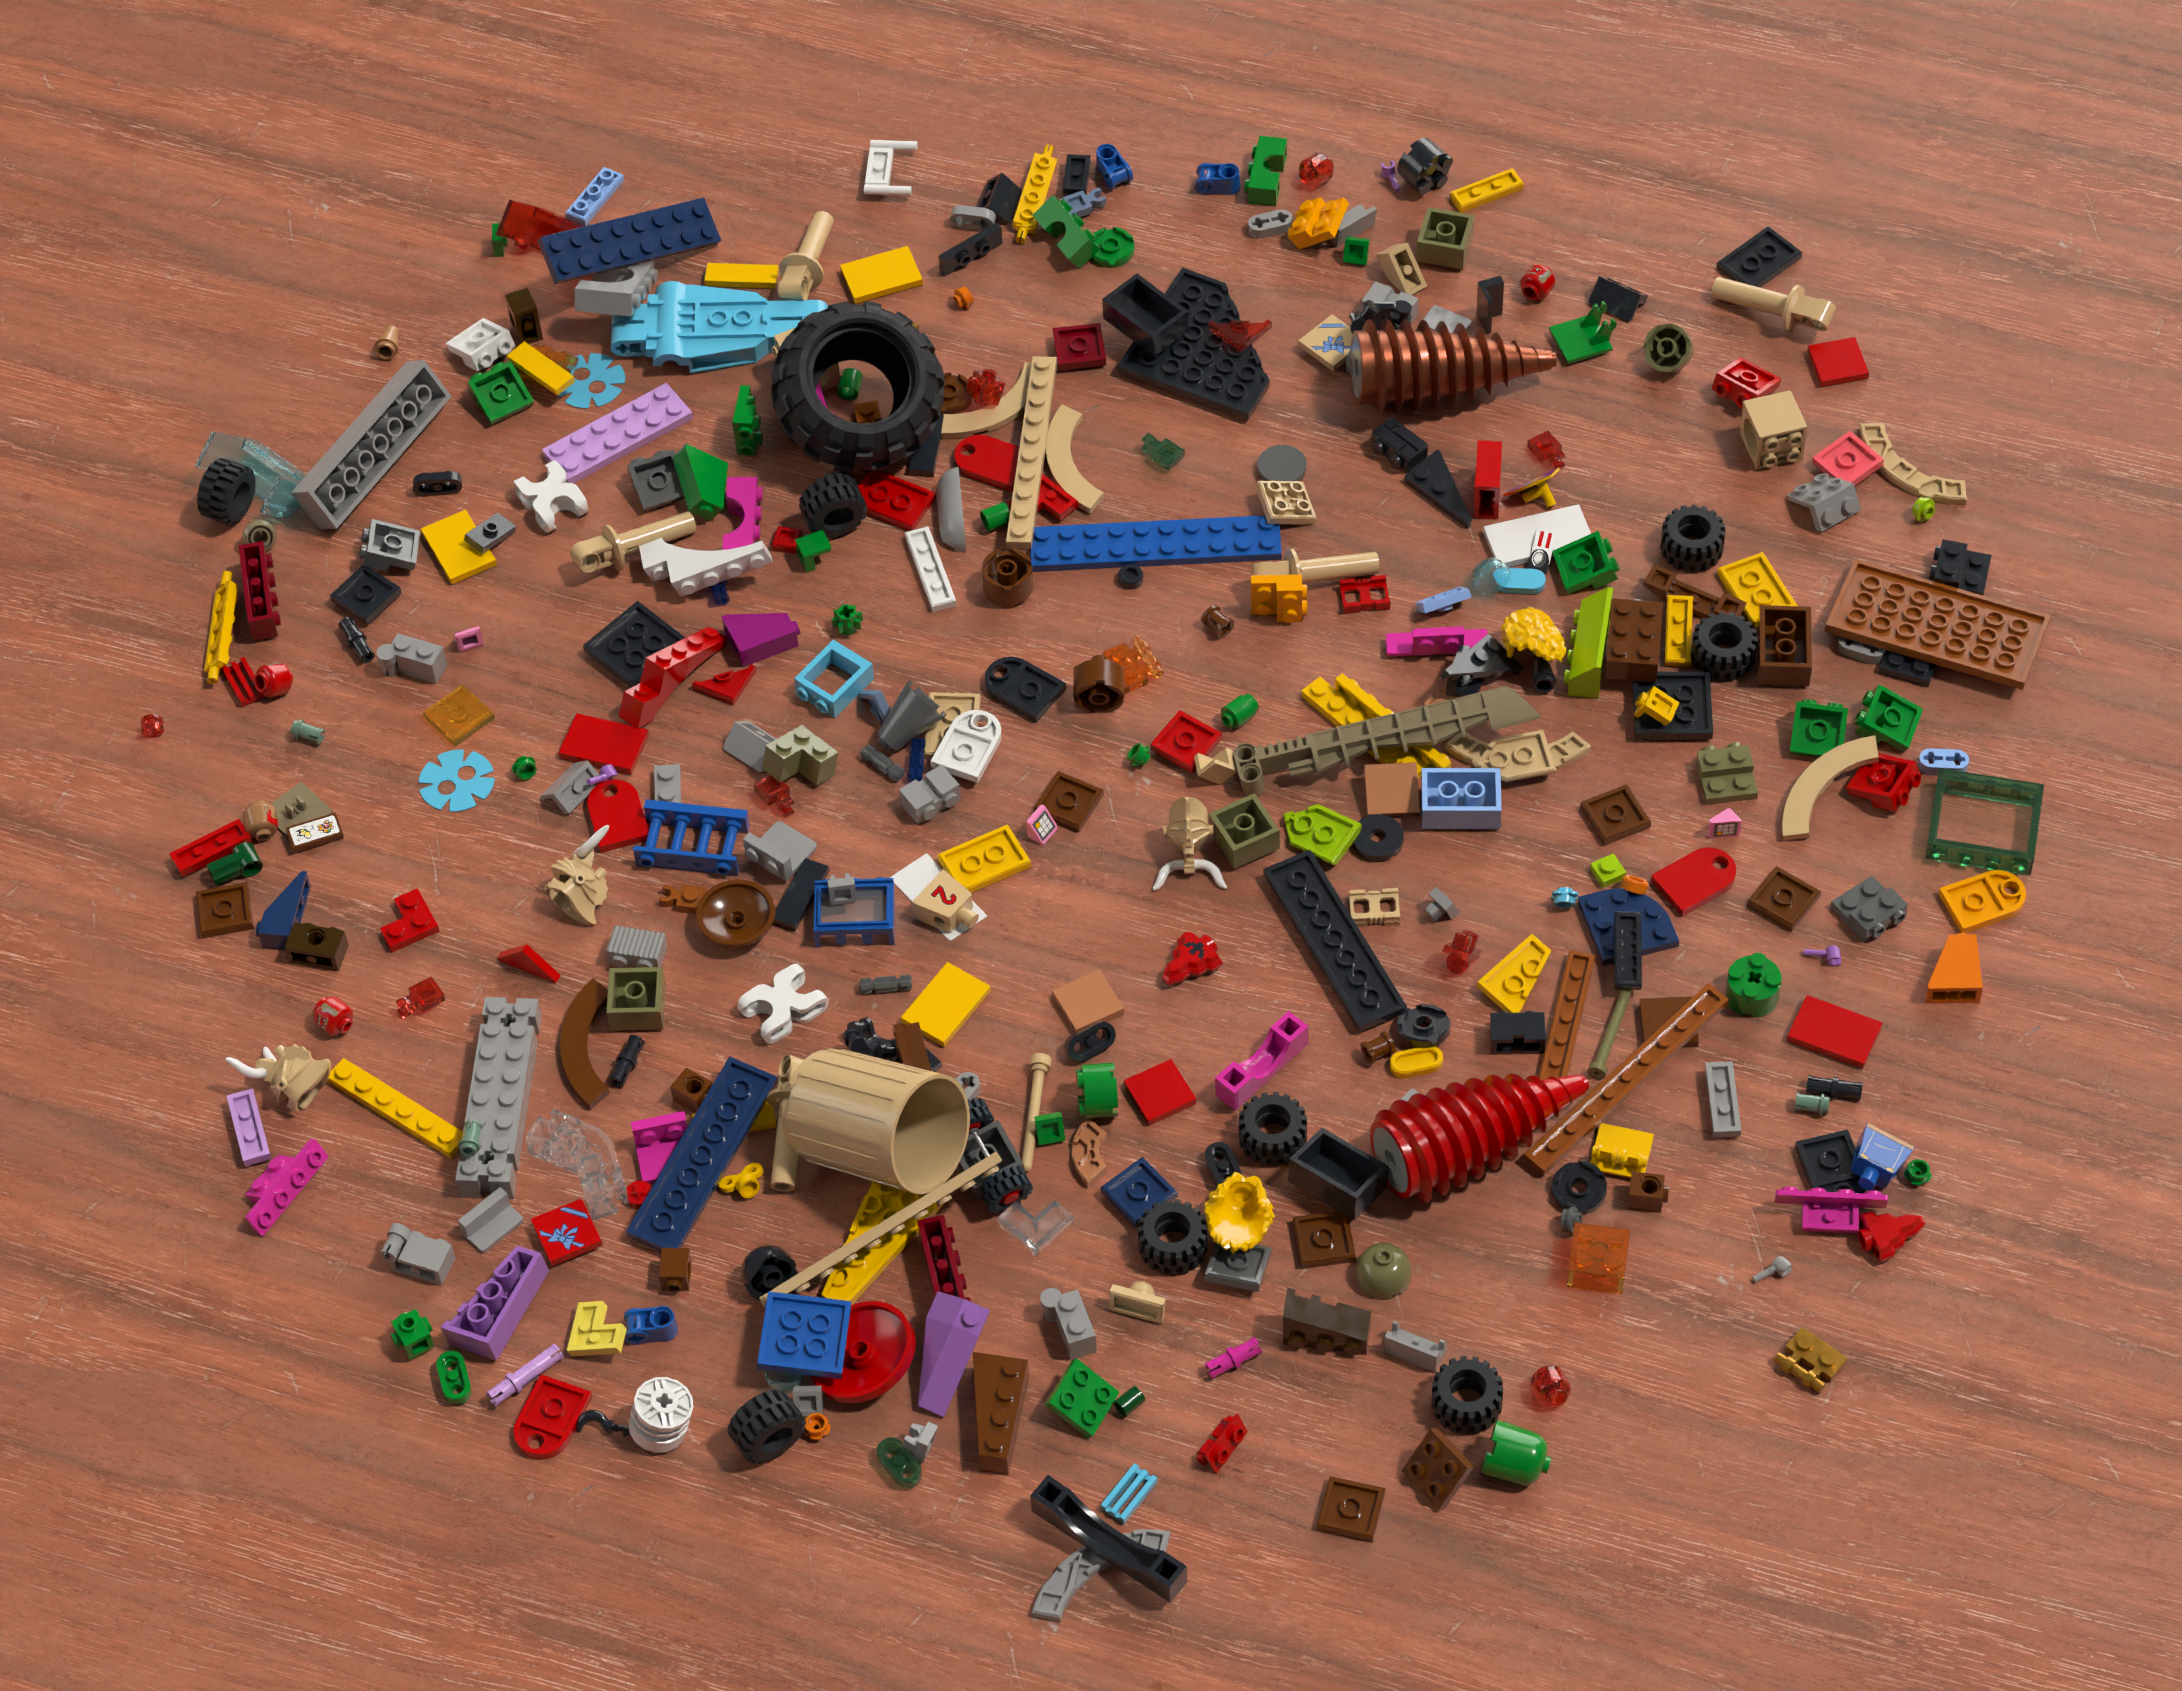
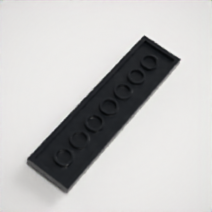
[1263,850,1407,1032]

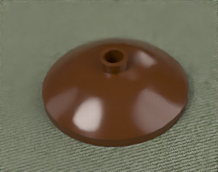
[696,879,776,948]

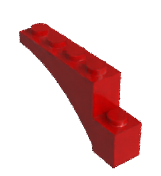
[619,627,728,728]

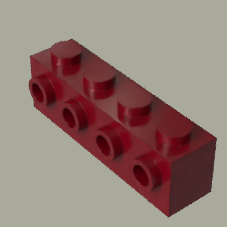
[238,541,281,641]
[917,1215,971,1302]

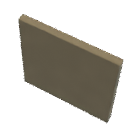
[271,782,333,838]

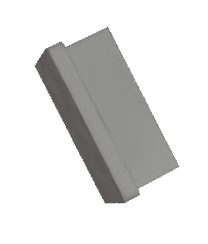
[1329,204,1377,247]
[723,721,776,772]
[541,761,601,814]
[458,1187,524,1253]

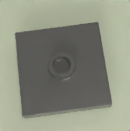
[1205,1242,1272,1292]

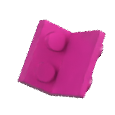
[631,1111,687,1183]

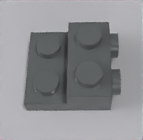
[627,450,685,512]
[359,519,420,572]
[1831,876,1908,942]

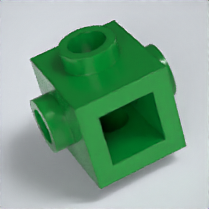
[390,1309,434,1360]

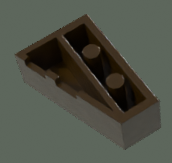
[1283,1287,1371,1355]

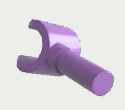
[1381,160,1400,192]
[587,764,617,785]
[1803,945,1841,966]

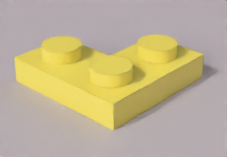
[567,1301,627,1356]

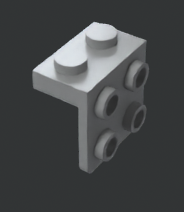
[1787,473,1861,532]
[743,821,817,882]

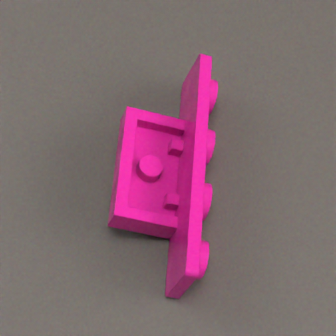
[1386,626,1488,657]
[245,1139,328,1236]
[1774,1186,1888,1234]

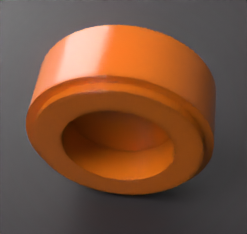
[1621,875,1649,894]

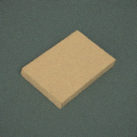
[923,692,981,760]

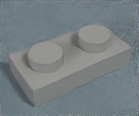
[654,764,682,803]

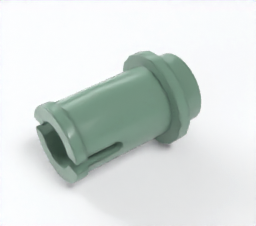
[290,719,325,745]
[1795,1093,1830,1115]
[458,1120,482,1156]

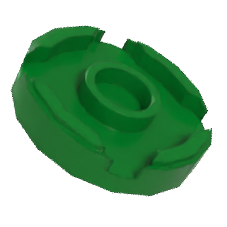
[1090,227,1135,268]

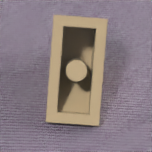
[1376,243,1427,295]

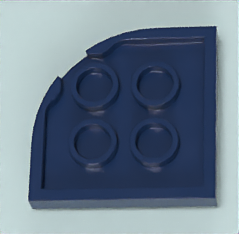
[1577,888,1679,966]

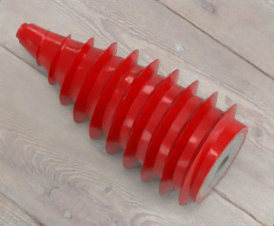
[1370,1074,1589,1203]

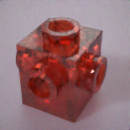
[967,368,1005,406]

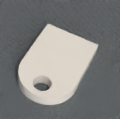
[930,710,1002,783]

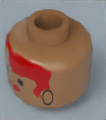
[243,800,279,841]

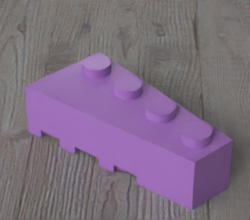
[440,1246,549,1361]

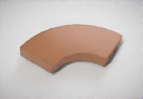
[1072,1119,1107,1188]

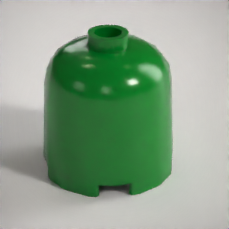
[1480,1420,1551,1486]

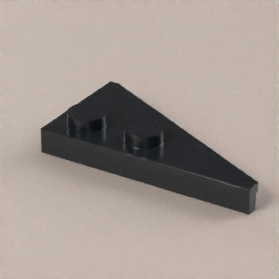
[1404,449,1472,529]
[1440,633,1524,680]

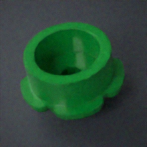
[1127,743,1150,767]
[512,756,537,780]
[1904,1159,1932,1186]

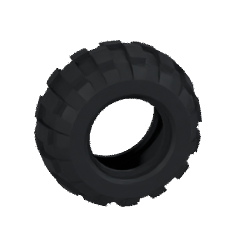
[771,301,945,473]

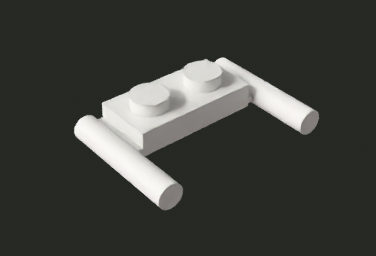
[864,140,918,196]

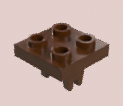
[1401,1427,1474,1510]

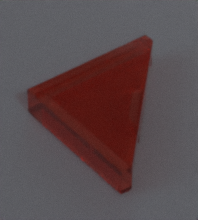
[1208,320,1272,352]

